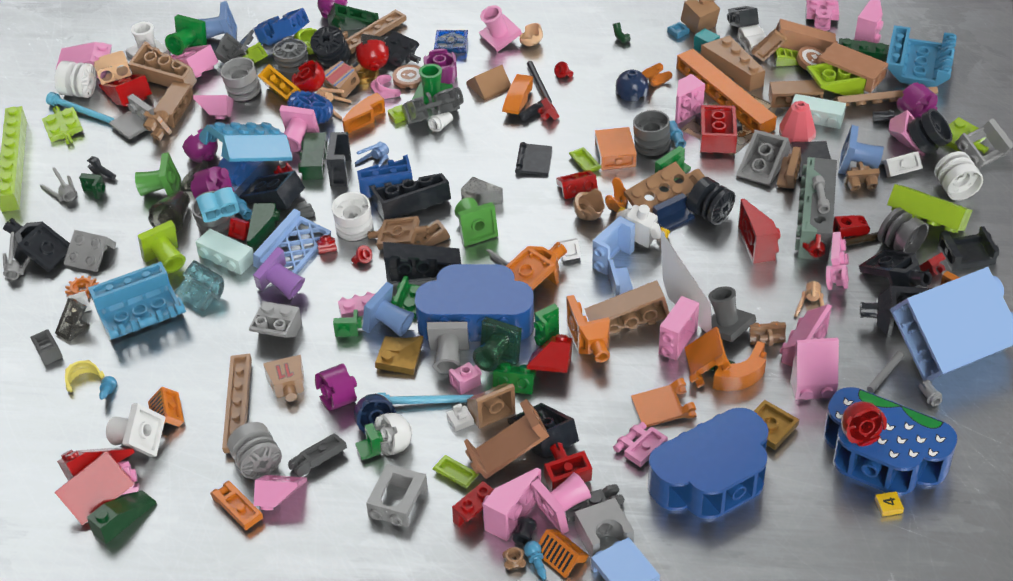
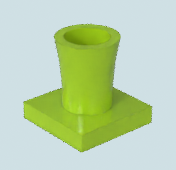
[137,220,186,274]

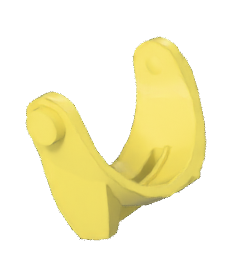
[65,360,105,393]

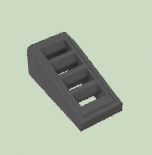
[30,329,63,365]

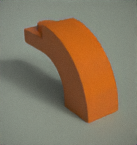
[713,341,767,391]

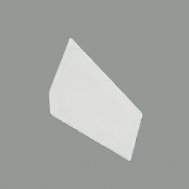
[660,229,712,333]

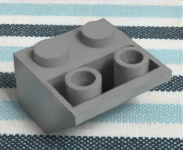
[249,301,302,338]

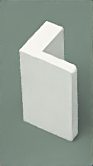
[880,151,922,177]

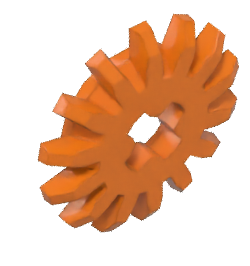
[65,275,99,299]

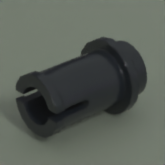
[872,109,895,123]

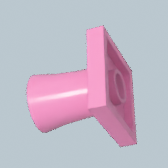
[479,5,522,52]
[279,105,320,153]
[531,472,591,534]

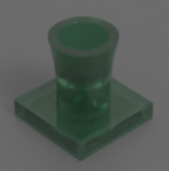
[473,317,522,372]

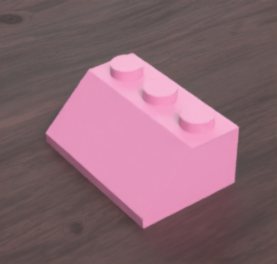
[780,304,832,367]

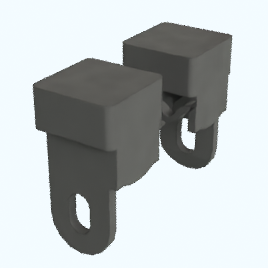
[401,87,464,125]

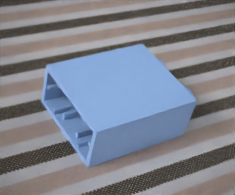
[890,267,1013,381]

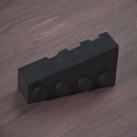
[369,173,451,220]
[383,242,461,284]

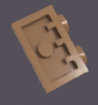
[777,147,801,189]

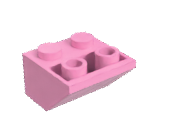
[675,74,705,124]

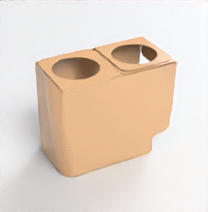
[94,51,132,85]

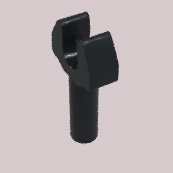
[87,156,116,180]

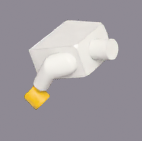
[616,205,670,248]

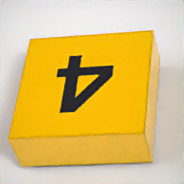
[874,491,904,517]

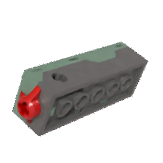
[795,157,837,261]

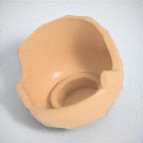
[519,23,543,47]

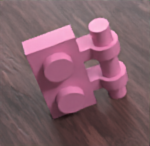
[613,422,668,467]

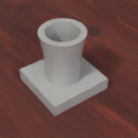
[427,322,469,374]

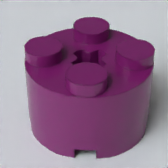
[423,49,457,84]
[897,82,938,118]
[191,166,234,199]
[315,363,357,411]

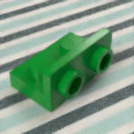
[655,146,691,181]
[391,276,420,319]
[533,303,559,346]

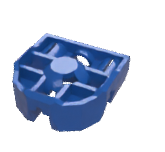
[253,8,310,45]

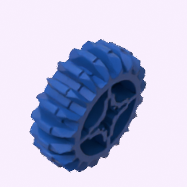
[287,90,333,124]

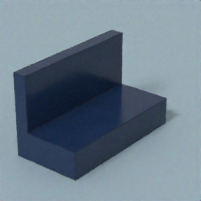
[653,193,695,230]

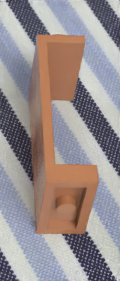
[816,42,888,93]
[464,399,549,479]

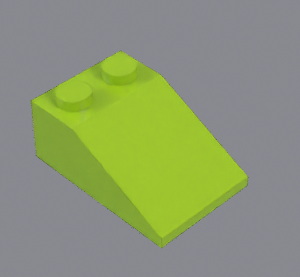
[806,63,867,96]

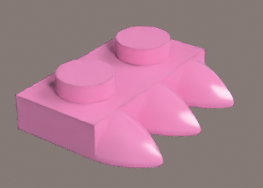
[338,291,375,318]

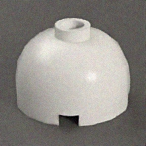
[374,413,413,456]

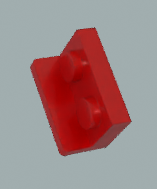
[556,170,598,199]
[452,481,494,526]

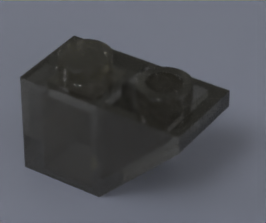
[461,176,503,206]

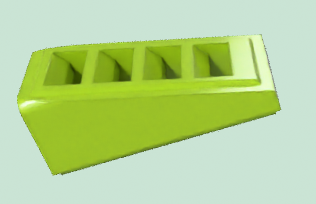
[774,47,800,66]

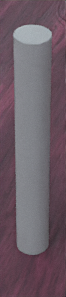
[867,351,904,393]

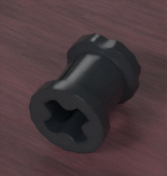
[512,516,537,546]

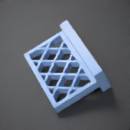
[253,209,331,274]

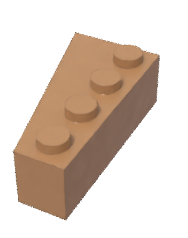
[701,35,765,91]
[128,41,197,87]
[584,280,670,334]

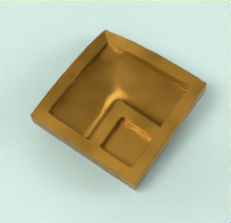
[375,336,423,375]

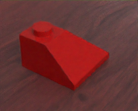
[527,334,573,373]

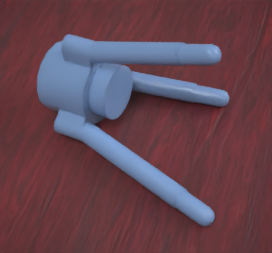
[355,141,389,167]

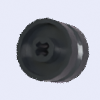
[908,109,953,154]

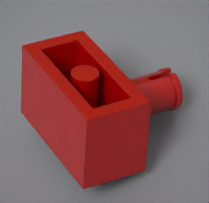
[544,443,593,491]

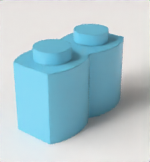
[196,187,240,222]

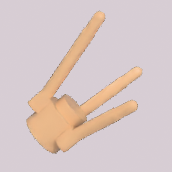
[316,87,351,119]
[794,281,824,318]

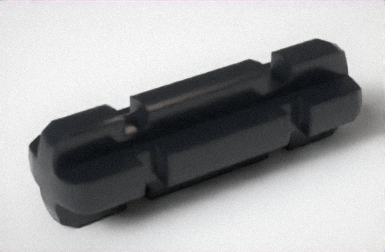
[519,99,544,121]

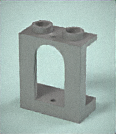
[955,118,1013,169]
[366,464,428,527]

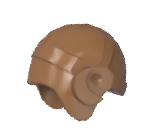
[573,188,605,221]

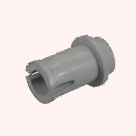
[919,380,943,406]

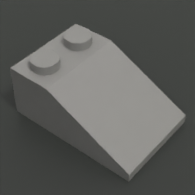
[736,130,791,186]

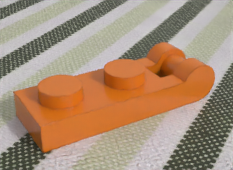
[210,480,263,530]

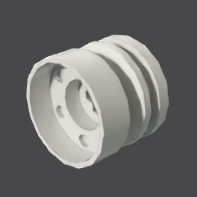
[55,61,96,98]
[934,151,983,200]
[332,192,373,241]

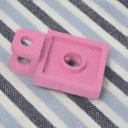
[806,0,839,31]
[826,232,849,290]

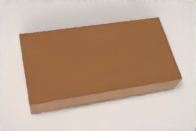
[751,29,787,62]

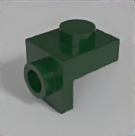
[79,173,106,199]

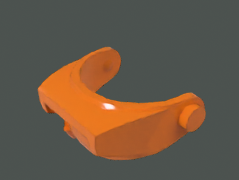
[642,63,672,87]
[605,177,628,212]

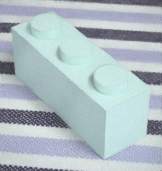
[791,94,846,129]
[195,229,254,275]

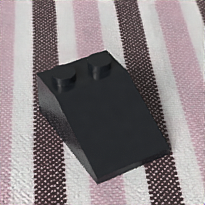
[239,171,305,210]
[507,403,579,458]

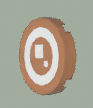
[796,46,823,70]
[392,65,421,89]

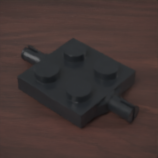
[377,30,421,68]

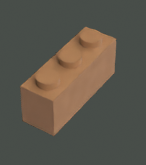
[768,80,824,108]
[153,82,194,128]

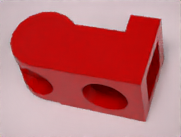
[833,215,870,240]

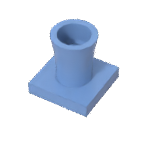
[199,1,237,40]
[838,125,884,175]
[362,282,414,336]

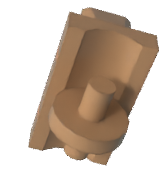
[143,110,172,140]
[843,161,880,191]
[749,321,786,346]

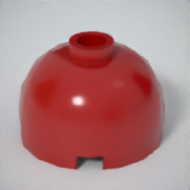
[356,40,389,71]
[291,60,325,93]
[841,401,887,446]

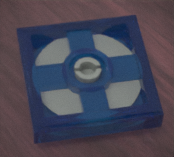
[434,30,468,54]

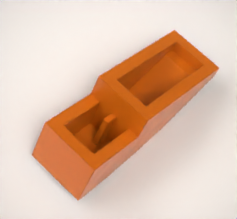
[502,74,533,114]
[342,92,385,134]

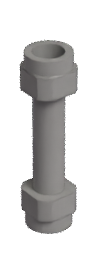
[812,175,830,214]

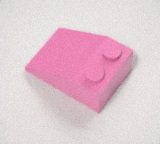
[854,0,883,43]
[56,42,112,79]
[171,45,218,78]
[790,338,839,400]
[482,468,541,541]

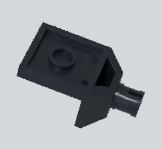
[3,218,70,273]
[859,249,932,287]
[859,286,932,336]

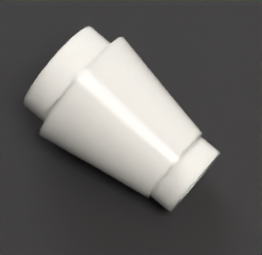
[428,112,453,132]

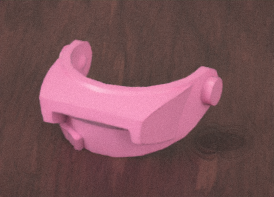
[370,75,401,99]

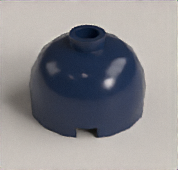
[615,69,649,101]
[354,393,396,435]

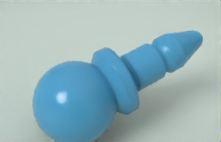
[99,376,117,400]
[524,541,546,580]

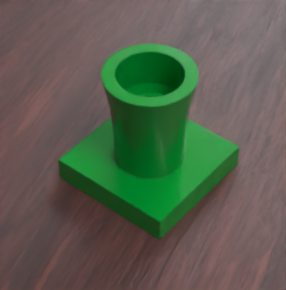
[165,14,207,55]
[411,64,453,109]

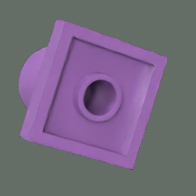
[253,246,305,300]

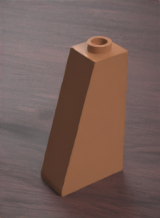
[772,19,838,55]

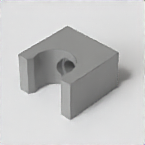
[575,498,634,558]

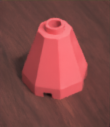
[779,101,816,144]

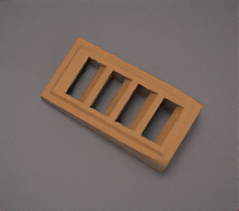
[414,220,450,246]

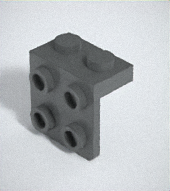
[214,30,254,64]

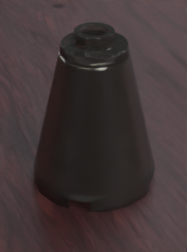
[148,191,190,233]

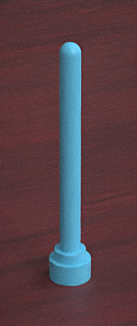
[46,92,114,123]
[378,392,474,405]

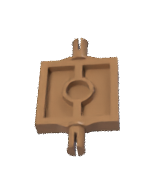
[367,216,429,250]

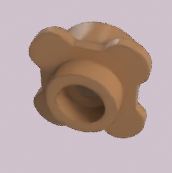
[502,547,526,570]

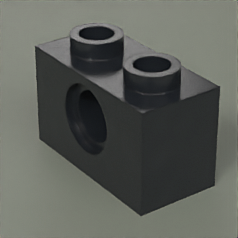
[727,6,759,27]

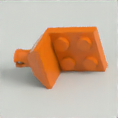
[506,242,567,290]
[566,295,610,363]

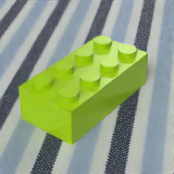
[887,184,973,233]

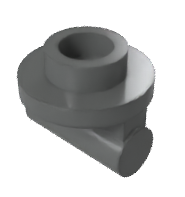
[295,201,315,219]

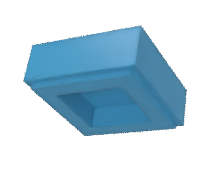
[667,22,690,39]

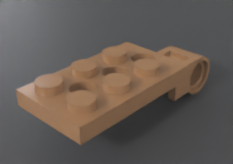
[624,161,705,213]

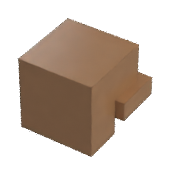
[680,0,720,35]

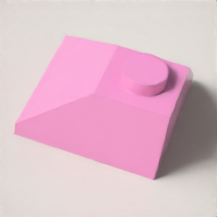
[193,95,234,120]
[888,110,926,156]
[254,475,307,510]

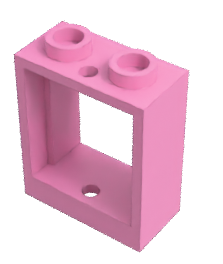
[658,296,699,360]

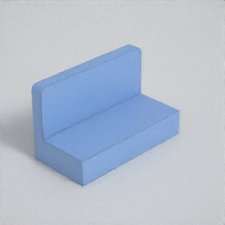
[608,259,633,297]

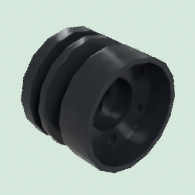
[310,26,351,69]
[687,177,736,225]

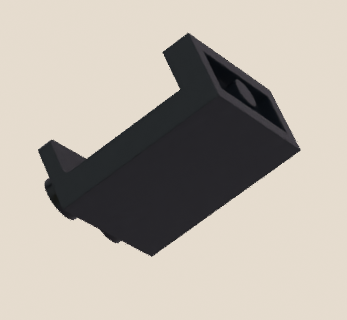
[326,132,351,187]
[938,226,999,271]

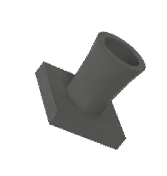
[701,286,756,342]

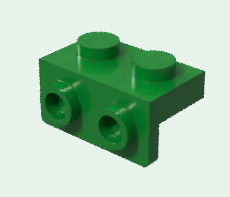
[493,363,536,394]

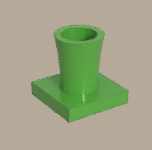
[135,152,181,203]
[454,198,499,247]

